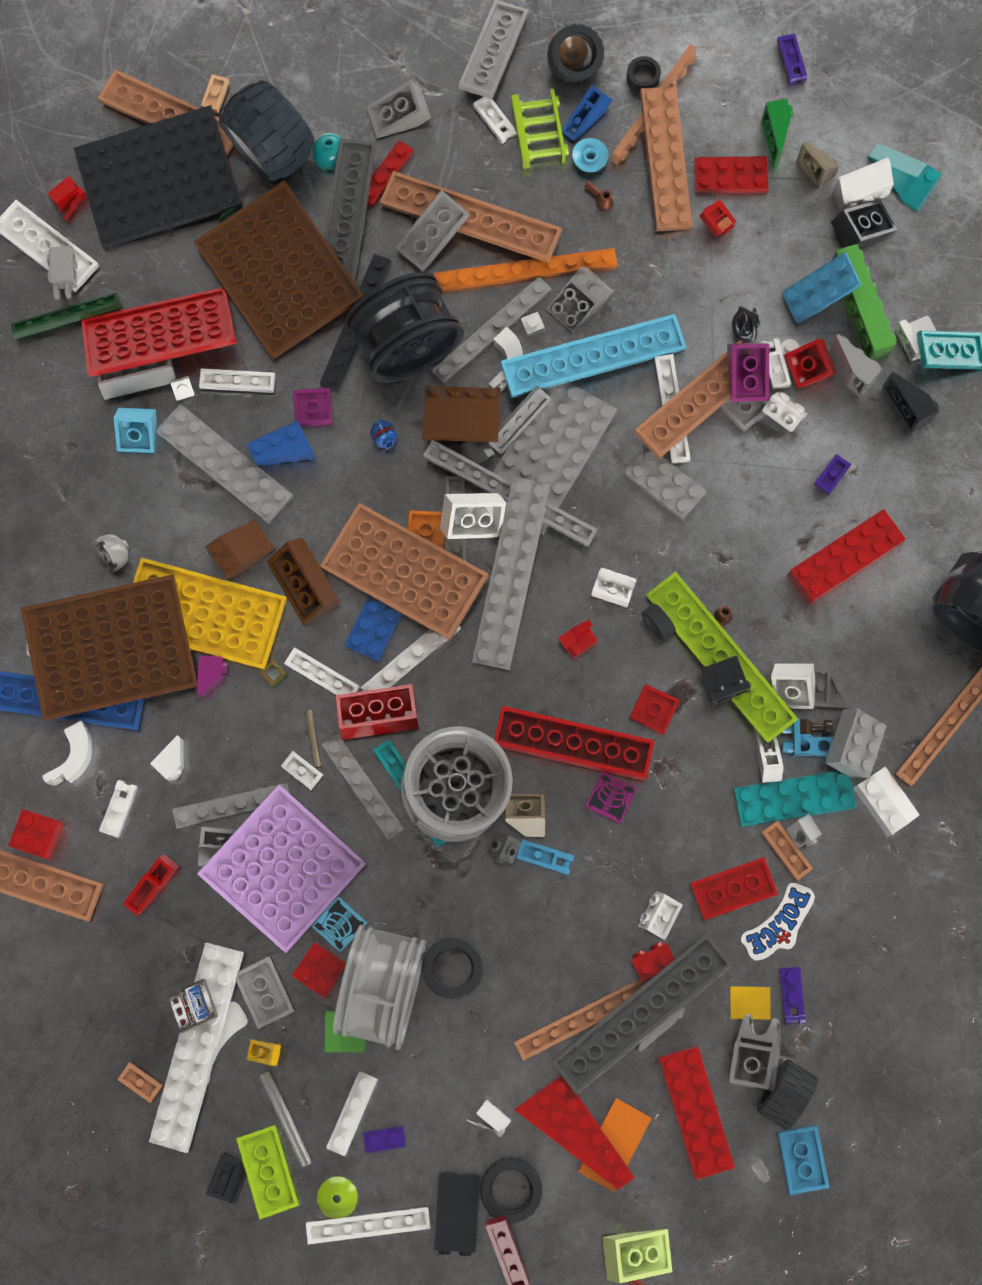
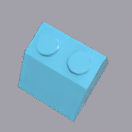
[114,408,157,453]

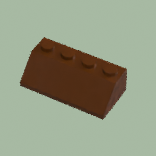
[267,538,340,625]

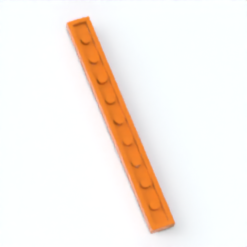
[434,248,618,292]

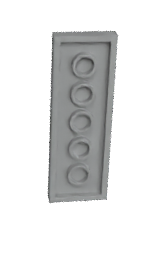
[459,0,528,99]

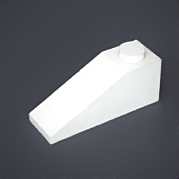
[754,728,784,783]

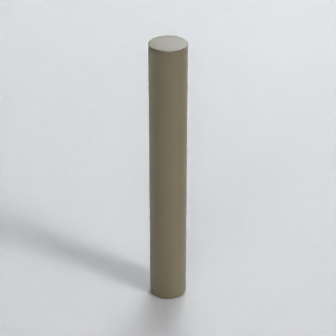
[305,710,322,768]

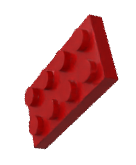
[694,156,769,194]
[690,857,778,921]

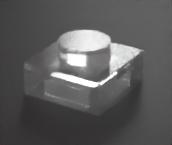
[748,1160,770,1184]

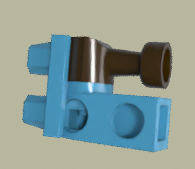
[782,719,834,757]

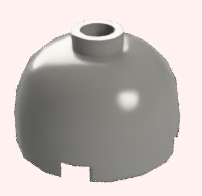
[92,534,129,573]

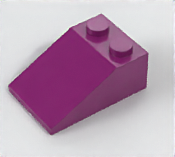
[727,342,770,402]

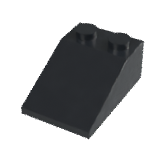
[831,199,897,249]
[882,372,939,433]

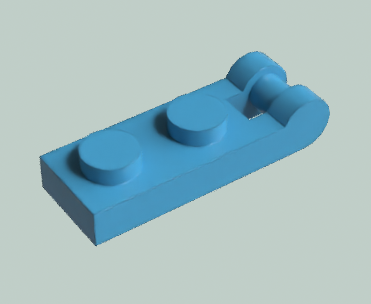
[516,839,574,875]

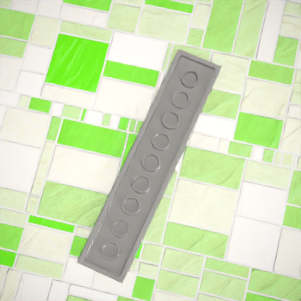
[472,476,551,671]

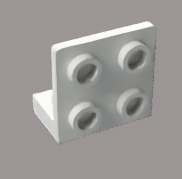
[894,316,936,362]

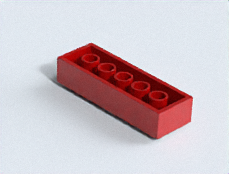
[787,509,906,606]
[657,1046,735,1180]

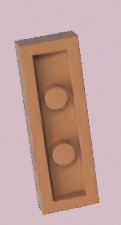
[761,821,813,881]

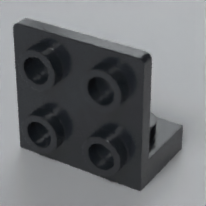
[701,656,751,705]

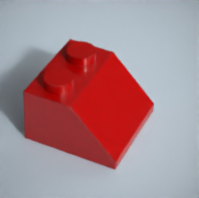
[784,339,838,389]

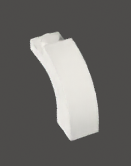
[488,327,523,392]
[42,721,93,786]

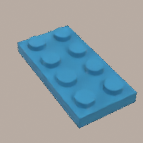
[782,252,862,324]

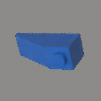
[562,85,613,141]

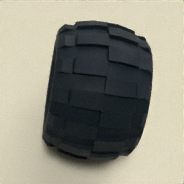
[219,80,315,182]

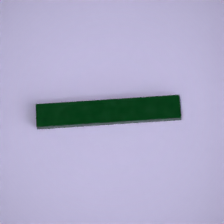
[11,292,121,339]

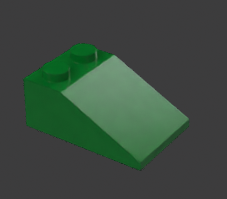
[761,98,793,169]

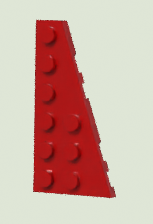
[514,1075,635,1190]

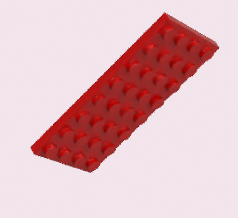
[81,287,237,377]

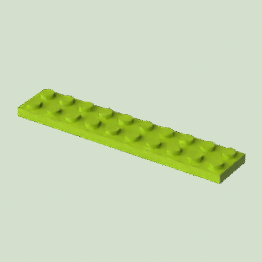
[646,571,798,744]

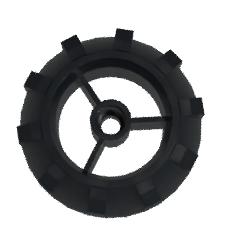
[932,551,982,652]

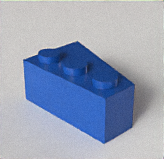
[246,420,315,467]

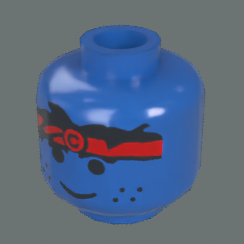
[370,420,397,448]

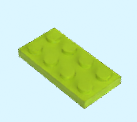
[236,1125,299,1220]

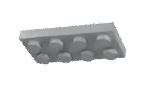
[395,190,470,272]
[624,447,707,521]

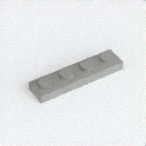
[489,386,552,454]

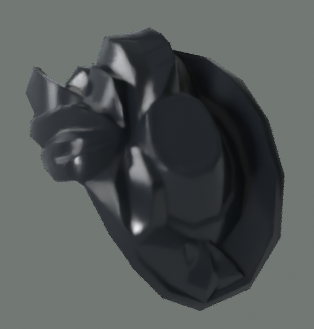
[732,306,760,342]

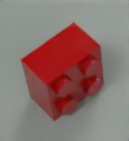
[8,809,65,860]
[292,942,346,999]

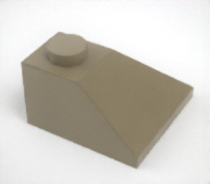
[796,142,839,188]
[505,794,545,837]

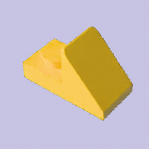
[247,1039,281,1066]

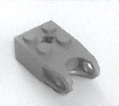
[729,1014,780,1092]

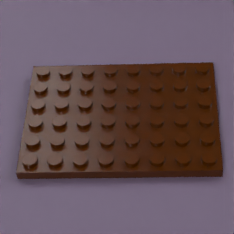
[193,180,364,360]
[21,574,198,721]

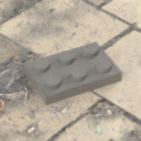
[236,956,295,1029]

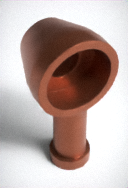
[584,180,614,210]
[714,605,733,628]

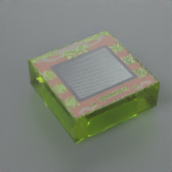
[260,659,287,687]

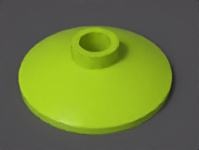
[317,1177,358,1219]

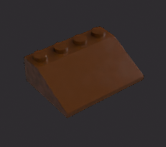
[422,385,500,442]

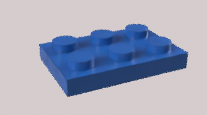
[344,596,403,663]

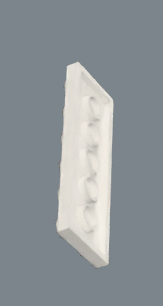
[0,200,99,292]

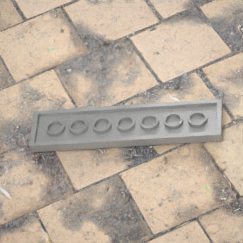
[156,404,293,524]

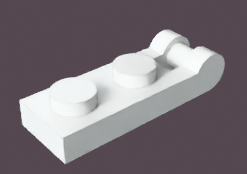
[473,97,517,144]
[759,338,791,391]
[99,780,138,838]

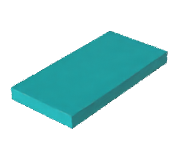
[916,330,982,370]

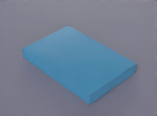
[776,1125,830,1195]

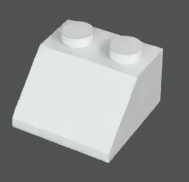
[771,664,815,709]

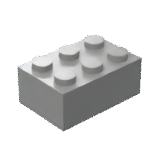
[825,708,887,780]

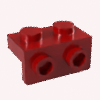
[630,942,675,982]

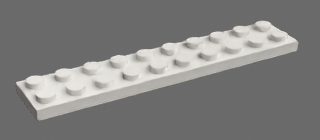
[149,942,244,1153]

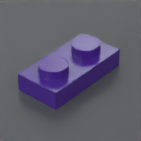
[813,454,852,495]
[363,1126,406,1153]

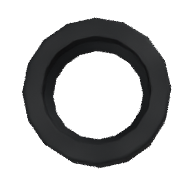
[626,56,661,93]
[641,603,676,641]

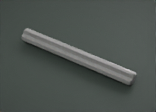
[260,1071,311,1167]

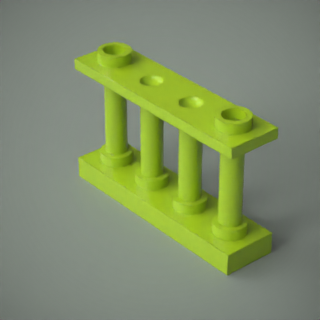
[511,89,569,169]

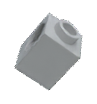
[786,814,822,849]

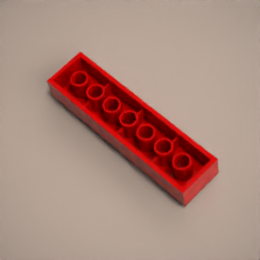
[494,706,655,781]

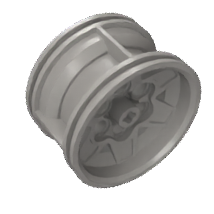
[400,726,513,842]
[333,925,426,1050]

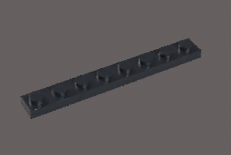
[320,254,391,392]

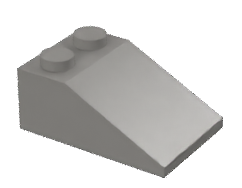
[366,80,431,138]

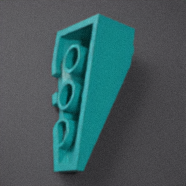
[868,143,942,211]

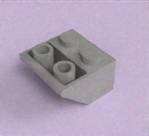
[198,826,236,866]

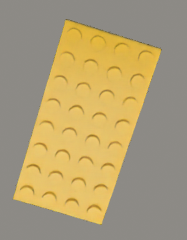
[133,558,287,670]

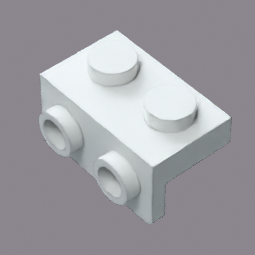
[762,392,808,432]
[591,568,636,607]

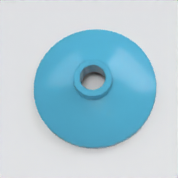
[572,138,609,172]

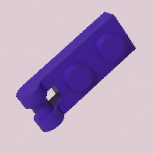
[777,33,807,85]
[779,967,806,1025]

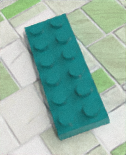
[733,771,857,827]

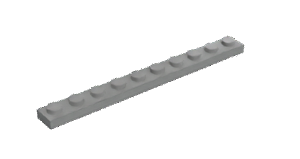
[423,440,598,547]

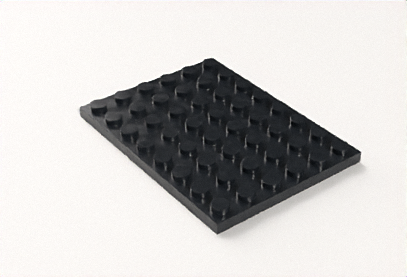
[73,105,242,249]

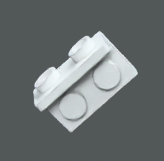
[638,892,683,940]

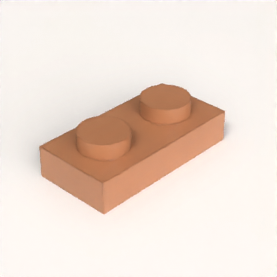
[118,1062,163,1103]

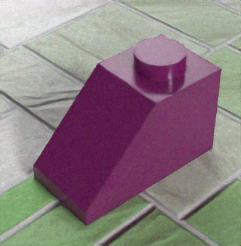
[197,656,228,697]

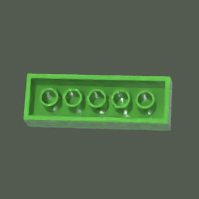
[833,244,896,361]

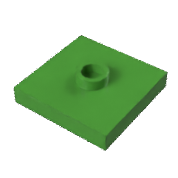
[325,1011,365,1052]

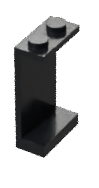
[434,1171,480,1256]

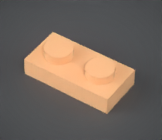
[201,74,230,114]

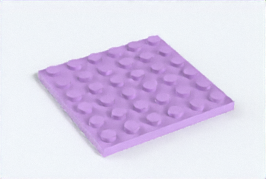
[197,784,366,953]

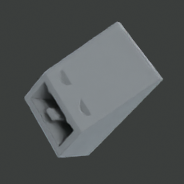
[547,266,614,333]
[830,334,882,398]

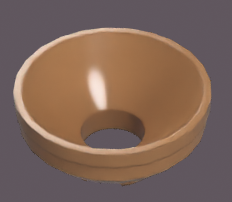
[559,36,588,68]

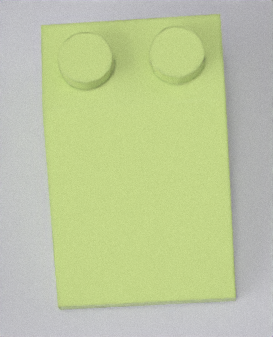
[603,1229,672,1283]

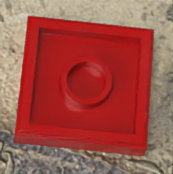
[629,684,680,735]

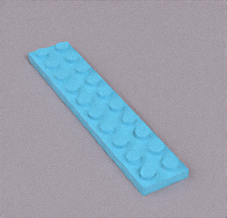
[500,314,687,398]

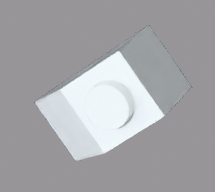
[150,735,184,782]

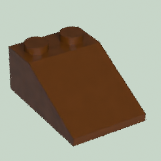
[205,519,276,581]

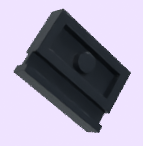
[206,1154,246,1204]

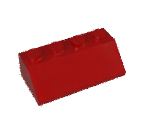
[335,684,419,740]

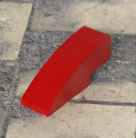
[123,854,180,916]

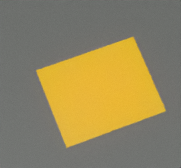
[730,986,771,1020]

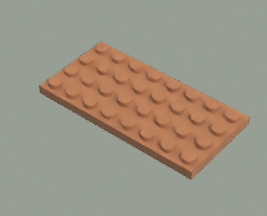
[320,503,489,640]

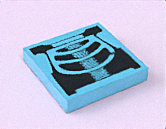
[312,897,367,953]

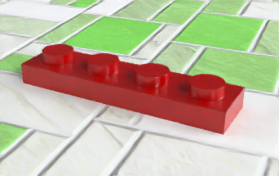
[368,140,414,207]

